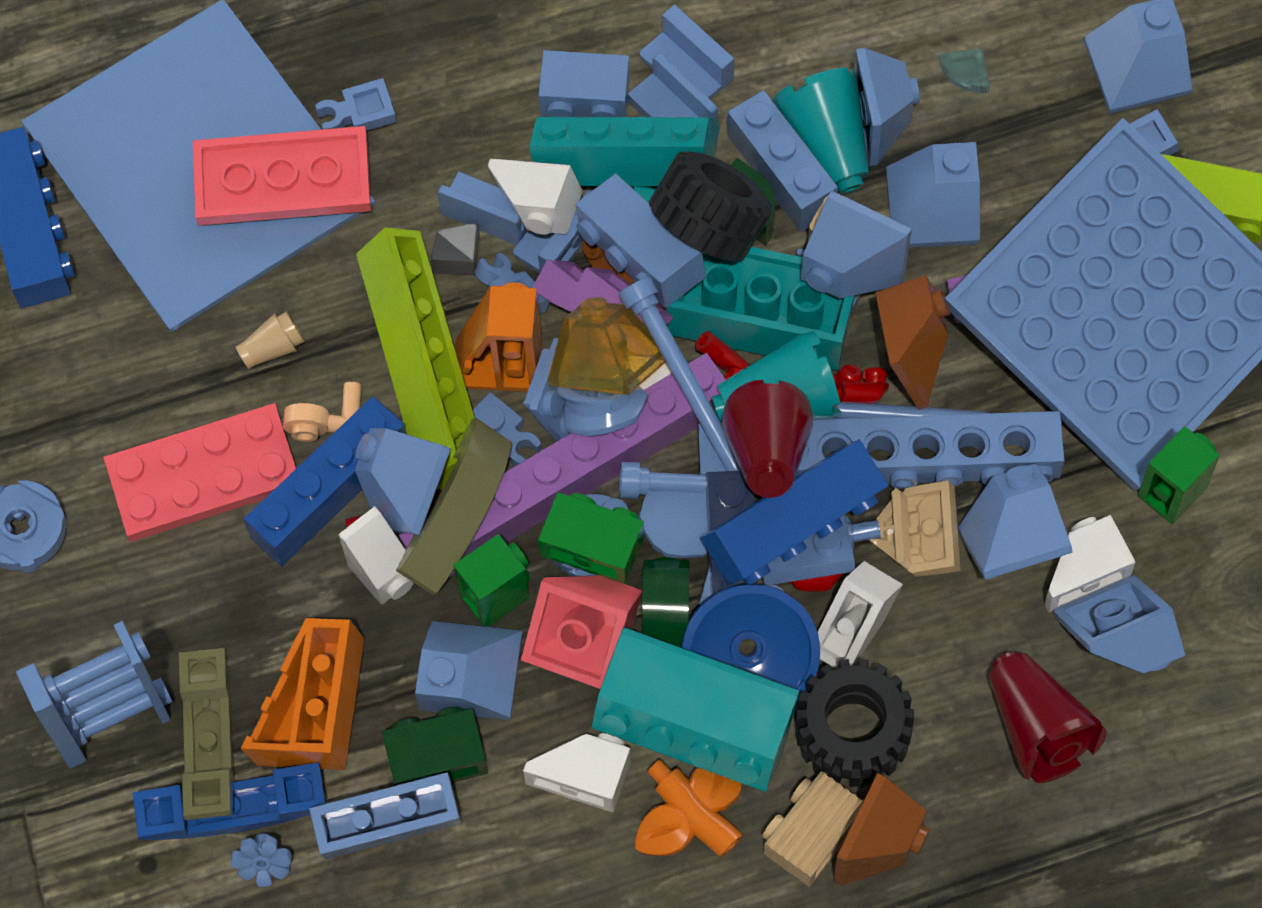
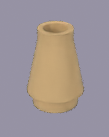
[235,311,305,369]

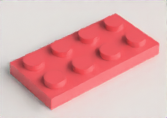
[193,126,371,226]
[104,403,296,542]

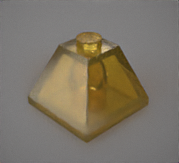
[548,297,666,395]

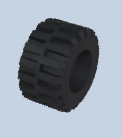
[649,151,773,261]
[796,659,914,787]

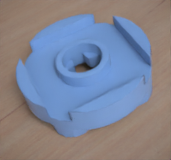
[0,480,67,573]

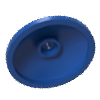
[681,583,820,704]

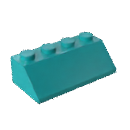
[529,116,720,186]
[666,247,855,371]
[591,627,800,792]

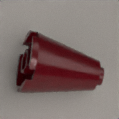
[722,379,813,498]
[989,652,1107,783]

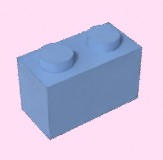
[539,50,630,117]

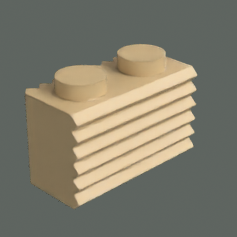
[762,772,864,887]

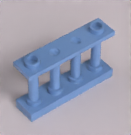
[16,621,172,769]

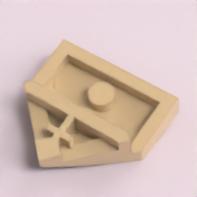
[870,480,961,577]

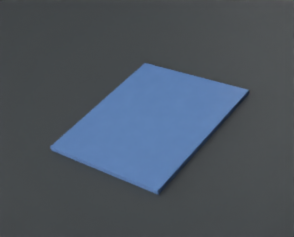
[21,0,376,333]

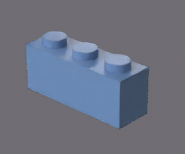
[728,90,838,232]
[575,173,706,308]
[309,772,462,860]

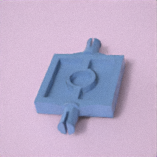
[763,514,881,585]

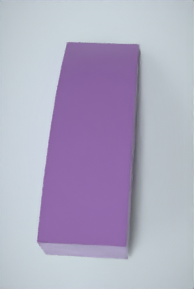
[532,259,673,324]

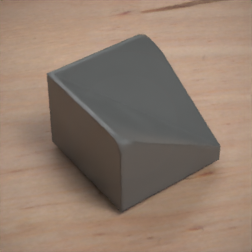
[431,224,480,276]

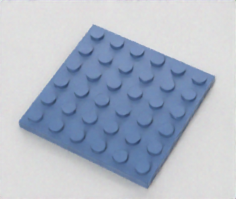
[945,118,1262,491]

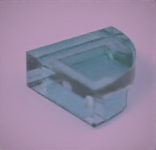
[939,48,990,93]

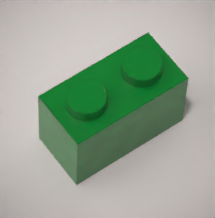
[1138,426,1220,525]
[538,492,645,584]
[453,534,530,627]

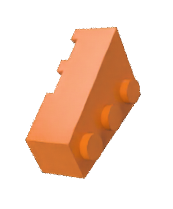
[454,282,543,392]
[241,618,364,770]

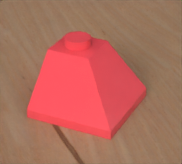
[521,575,642,689]

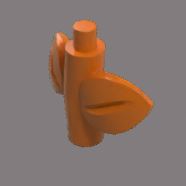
[635,759,744,858]

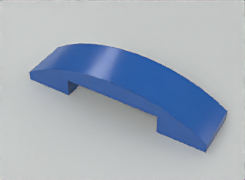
[133,762,325,840]

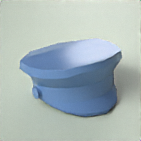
[557,366,648,436]
[639,490,708,558]

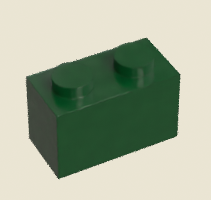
[382,707,488,786]

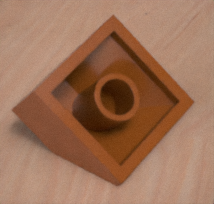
[875,275,950,410]
[834,773,930,886]

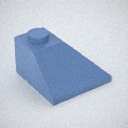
[1083,0,1192,114]
[854,48,920,166]
[886,142,980,248]
[801,191,912,298]
[355,428,451,535]
[958,464,1073,580]
[1053,575,1185,673]
[415,621,523,720]

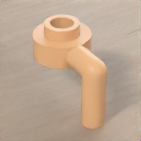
[283,382,361,442]

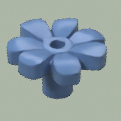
[231,834,292,887]

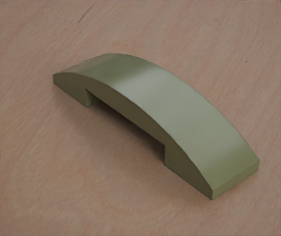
[396,418,512,595]
[179,648,233,820]

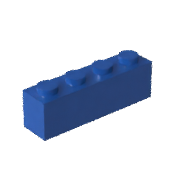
[0,127,75,309]
[243,396,407,567]
[700,439,889,585]

